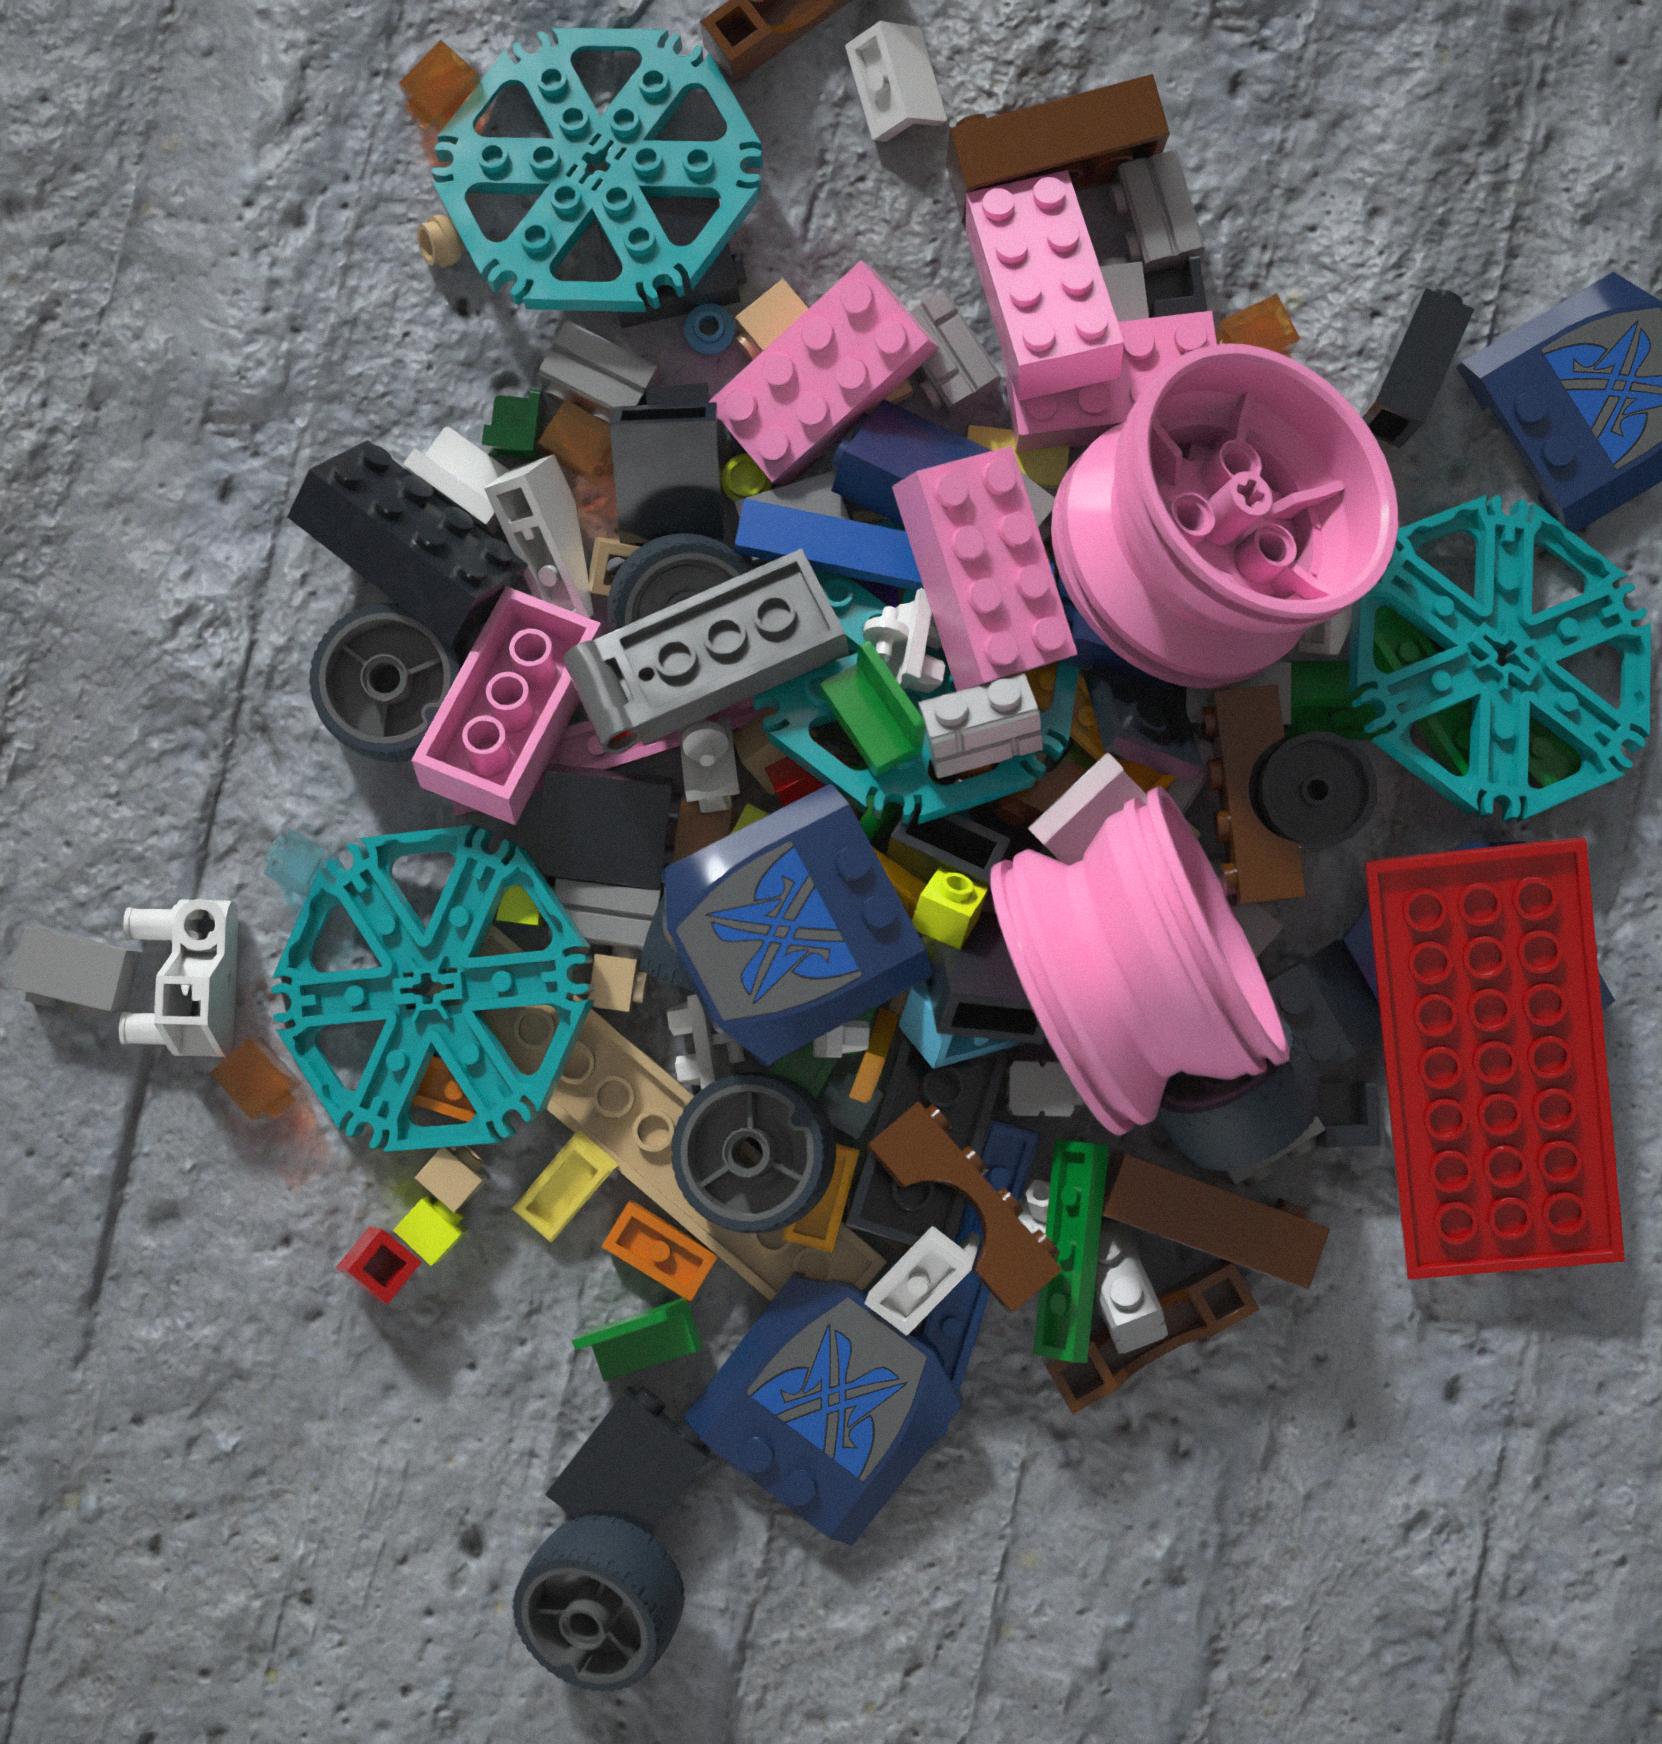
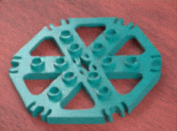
[432,28,763,312]
[1348,494,1651,823]
[753,520,1079,825]
[271,825,595,1152]

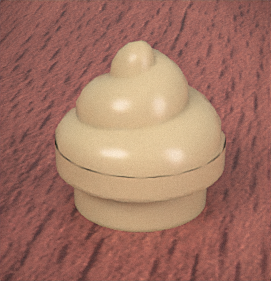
[417,214,466,268]

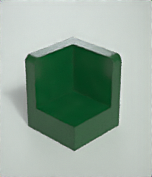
[482,389,547,462]

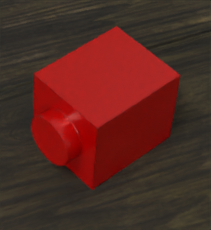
[336,1226,422,1304]

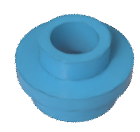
[684,303,735,356]

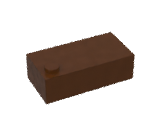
[946,74,1170,222]
[1102,1149,1330,1290]

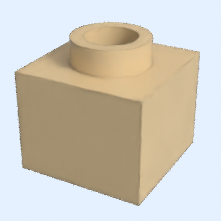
[588,537,641,596]
[588,954,648,1012]
[414,1145,489,1212]

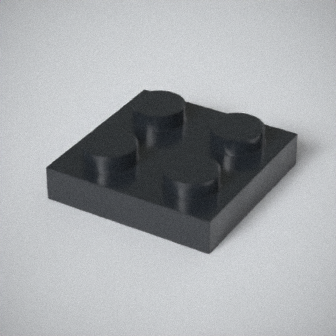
[1084,663,1204,782]

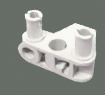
[119,899,239,1057]

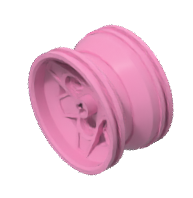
[1051,344,1398,689]
[990,786,1290,1135]

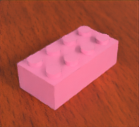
[966,170,1124,401]
[709,260,940,486]
[1002,311,1217,451]
[892,446,1078,692]
[411,586,603,825]

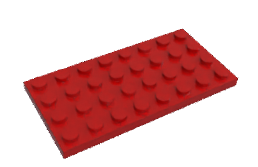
[1364,837,1625,1280]

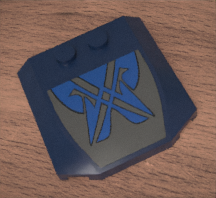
[1456,272,1662,534]
[662,783,933,1066]
[684,1271,964,1546]

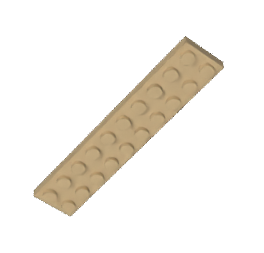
[426,923,887,1301]

